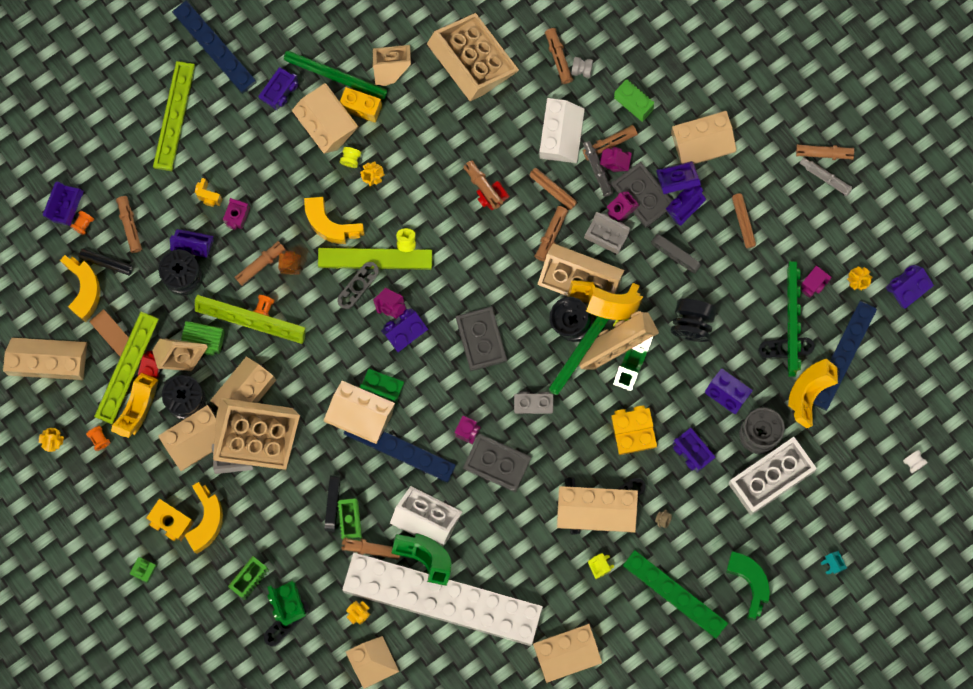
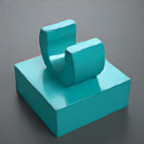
[821,551,847,574]

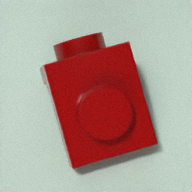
[476,181,510,210]
[137,351,160,379]

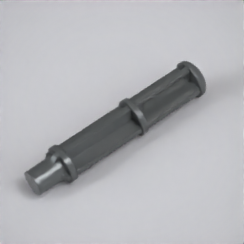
[583,140,613,197]

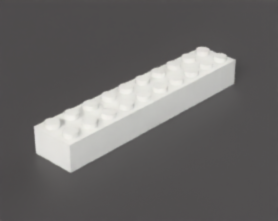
[342,553,543,646]

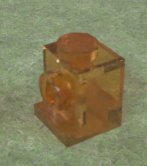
[278,251,301,275]

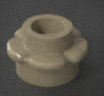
[655,510,672,528]

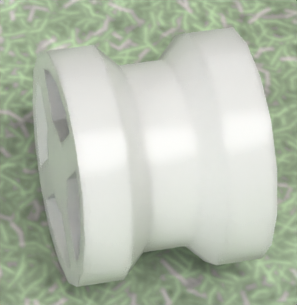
[903,450,928,473]

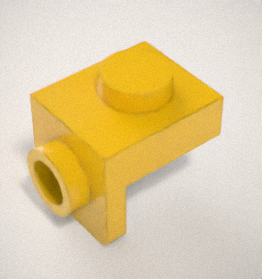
[195,178,222,207]
[567,280,596,305]

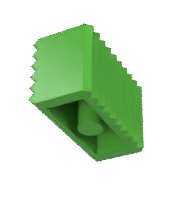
[614,80,654,122]
[181,321,225,356]
[337,499,362,541]
[228,556,269,600]

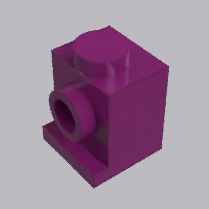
[600,147,632,172]
[607,191,640,221]
[223,198,250,230]
[800,266,832,298]
[373,288,406,319]
[454,416,481,445]

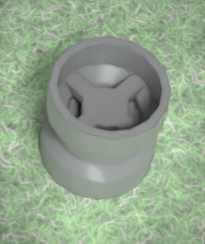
[571,57,593,78]

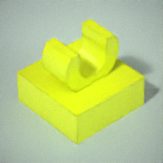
[587,553,614,579]

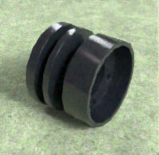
[158,249,203,296]
[549,297,596,342]
[671,298,717,342]
[162,375,207,420]

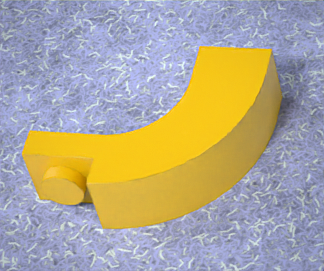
[304,197,364,244]
[60,255,100,322]
[586,283,643,320]
[788,359,838,428]
[111,373,158,438]
[184,482,223,554]

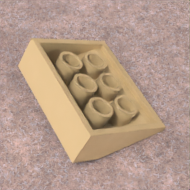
[427,13,519,101]
[213,398,300,470]

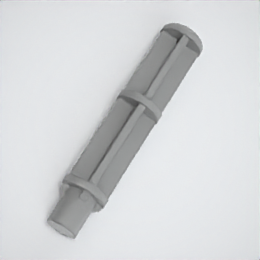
[800,157,852,196]

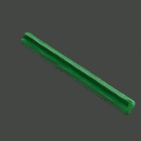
[284,51,387,100]
[549,316,609,395]

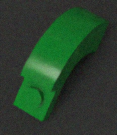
[613,337,653,391]
[391,533,451,586]
[726,551,770,620]

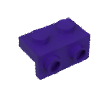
[258,67,299,111]
[43,181,84,226]
[666,186,707,226]
[170,229,213,257]
[886,265,934,309]
[381,308,428,352]
[705,368,753,414]
[672,428,716,473]

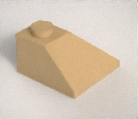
[373,45,411,86]
[152,339,207,371]
[346,636,399,689]

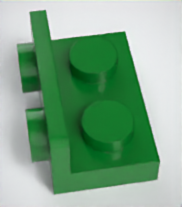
[359,369,405,404]
[267,581,306,626]

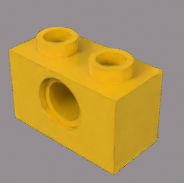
[340,87,382,123]
[147,499,194,541]

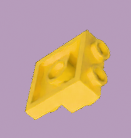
[611,405,657,455]

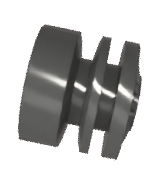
[739,408,785,454]

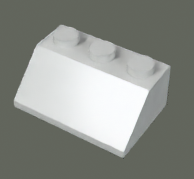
[540,98,585,163]
[390,486,462,547]

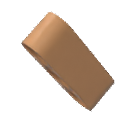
[89,309,129,356]

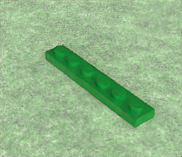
[787,261,801,377]
[623,550,728,639]

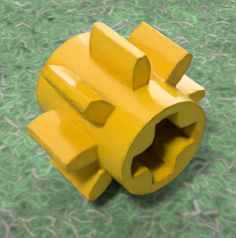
[360,161,385,186]
[847,266,872,291]
[38,428,64,452]
[346,600,370,625]

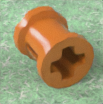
[70,211,94,235]
[253,295,275,316]
[86,426,110,451]

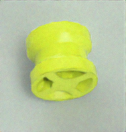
[340,147,361,168]
[396,228,416,252]

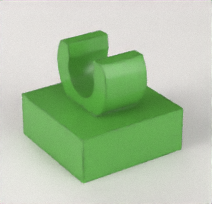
[130,557,157,583]

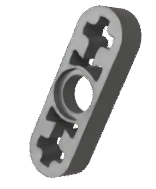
[651,234,701,274]
[337,262,379,309]

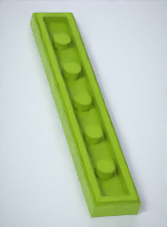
[153,61,195,172]
[318,248,432,270]
[195,295,305,344]
[94,311,159,424]

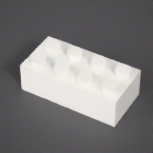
[728,437,817,515]

